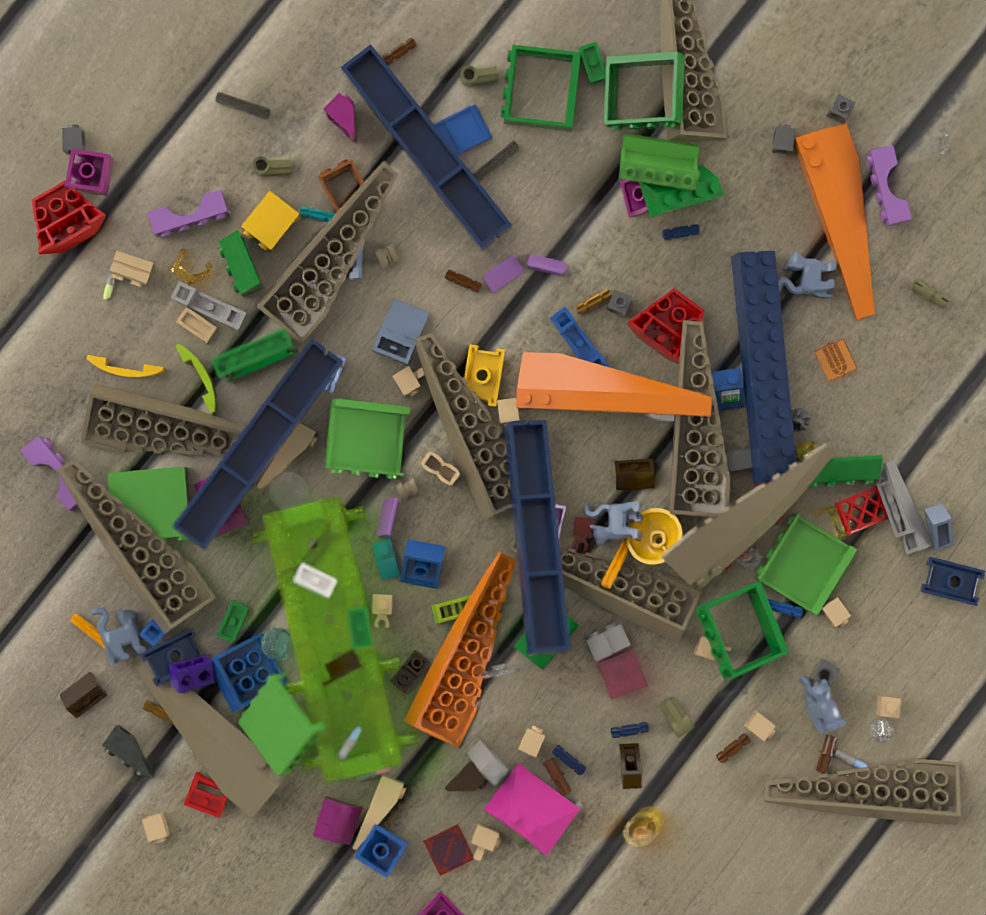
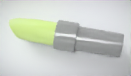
[103,273,116,299]

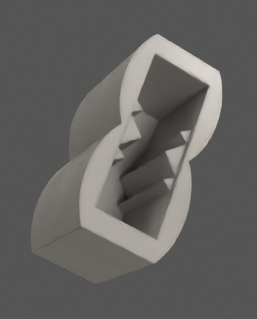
[586,622,631,662]

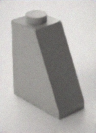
[467,740,508,785]

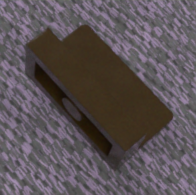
[614,459,655,490]
[322,649,362,687]
[60,672,107,719]

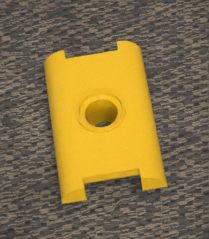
[464,344,505,407]

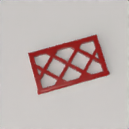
[835,486,889,535]

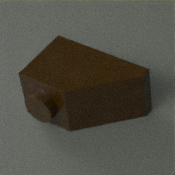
[619,743,642,789]
[445,760,489,791]

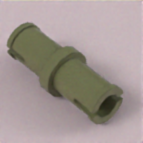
[911,279,950,309]

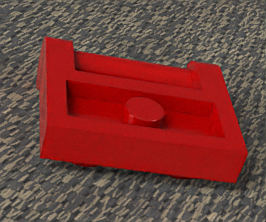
[183,771,228,818]

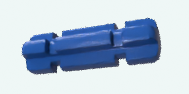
[768,599,803,618]

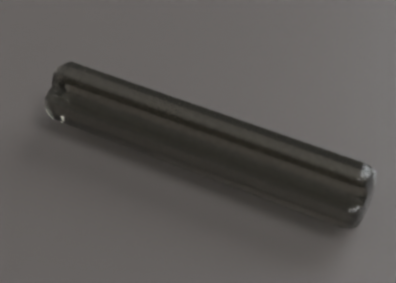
[215,92,270,119]
[473,141,519,183]

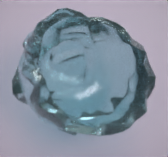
[261,626,291,661]

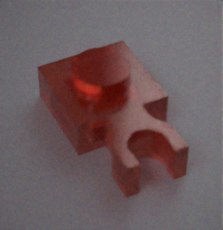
[573,517,595,551]

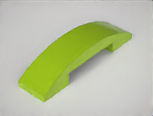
[175,344,217,415]

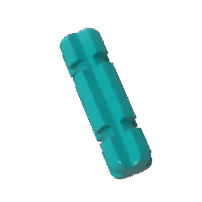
[300,206,336,222]

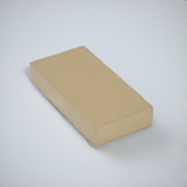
[176,306,219,344]

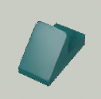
[372,539,401,581]

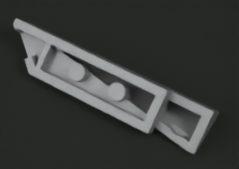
[876,461,933,555]

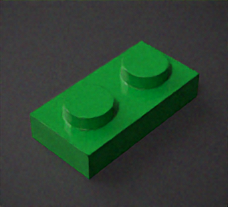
[578,42,606,85]
[216,600,250,643]
[347,607,373,649]

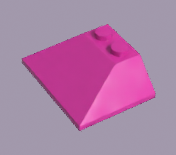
[484,763,580,856]

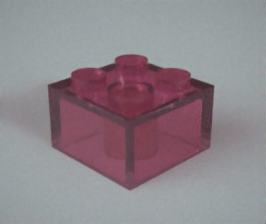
[597,649,648,700]

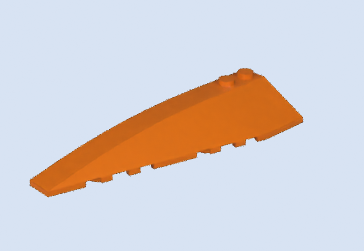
[793,123,875,321]
[516,352,712,417]
[404,552,516,748]

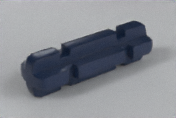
[662,224,700,240]
[611,722,649,738]
[552,745,586,776]

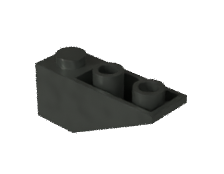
[102,725,154,779]

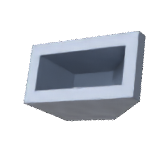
[924,504,954,551]

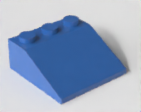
[210,632,288,713]

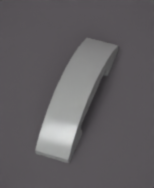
[171,281,247,330]

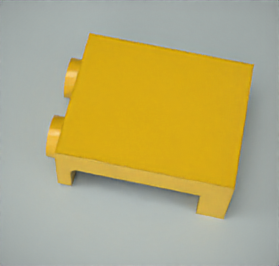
[241,190,301,252]

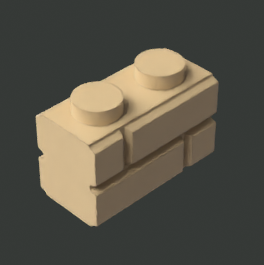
[109,250,153,287]

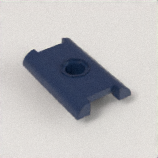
[921,557,986,606]
[140,628,206,687]

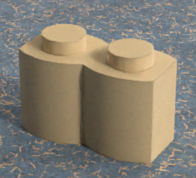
[421,452,460,486]

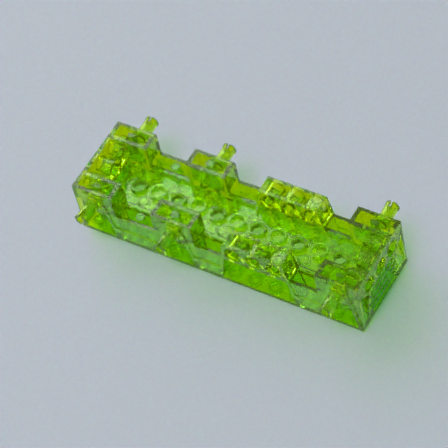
[251,496,419,783]

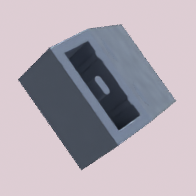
[372,299,430,366]

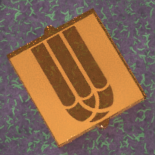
[814,338,857,382]

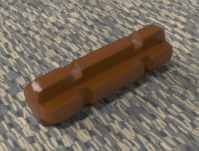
[382,38,417,65]
[445,269,482,293]
[716,733,751,763]

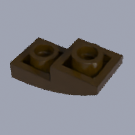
[390,650,430,694]

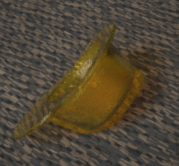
[623,806,664,847]

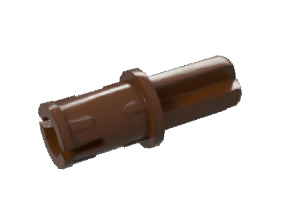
[816,734,838,774]
[543,758,571,796]

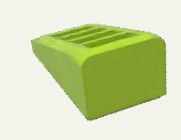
[431,595,471,623]

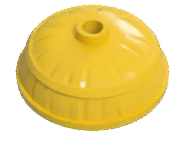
[626,508,683,565]

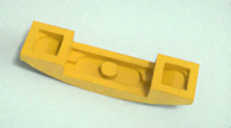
[87,355,166,379]

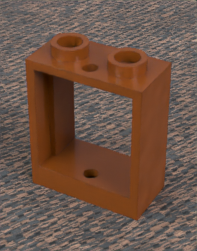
[318,159,364,213]

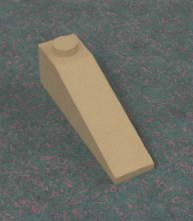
[257,423,318,489]
[353,774,406,850]

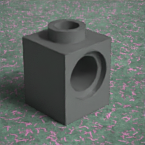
[827,94,856,124]
[771,124,796,155]
[62,125,85,154]
[606,290,632,317]
[809,658,840,687]

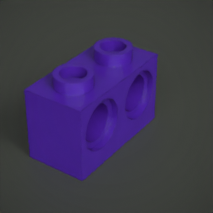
[169,655,215,693]

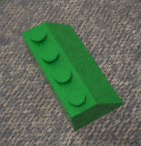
[639,165,724,218]
[799,455,882,488]

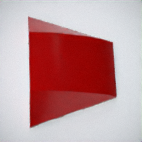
[32,181,106,255]
[626,288,705,364]

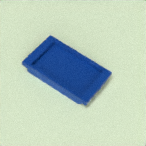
[434,104,493,155]

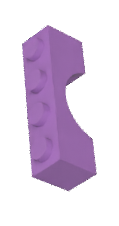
[866,145,912,227]
[147,189,230,238]
[20,436,78,511]

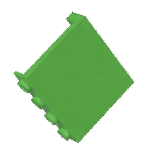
[619,133,700,190]
[325,399,410,479]
[107,467,188,542]
[756,513,857,615]
[238,672,326,777]

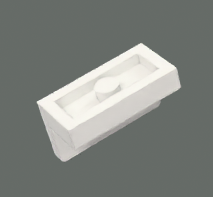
[293,563,337,599]

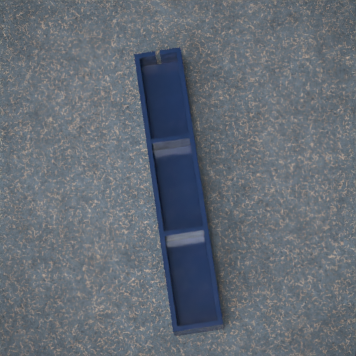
[341,44,512,251]
[731,251,797,484]
[172,338,343,550]
[504,420,571,656]

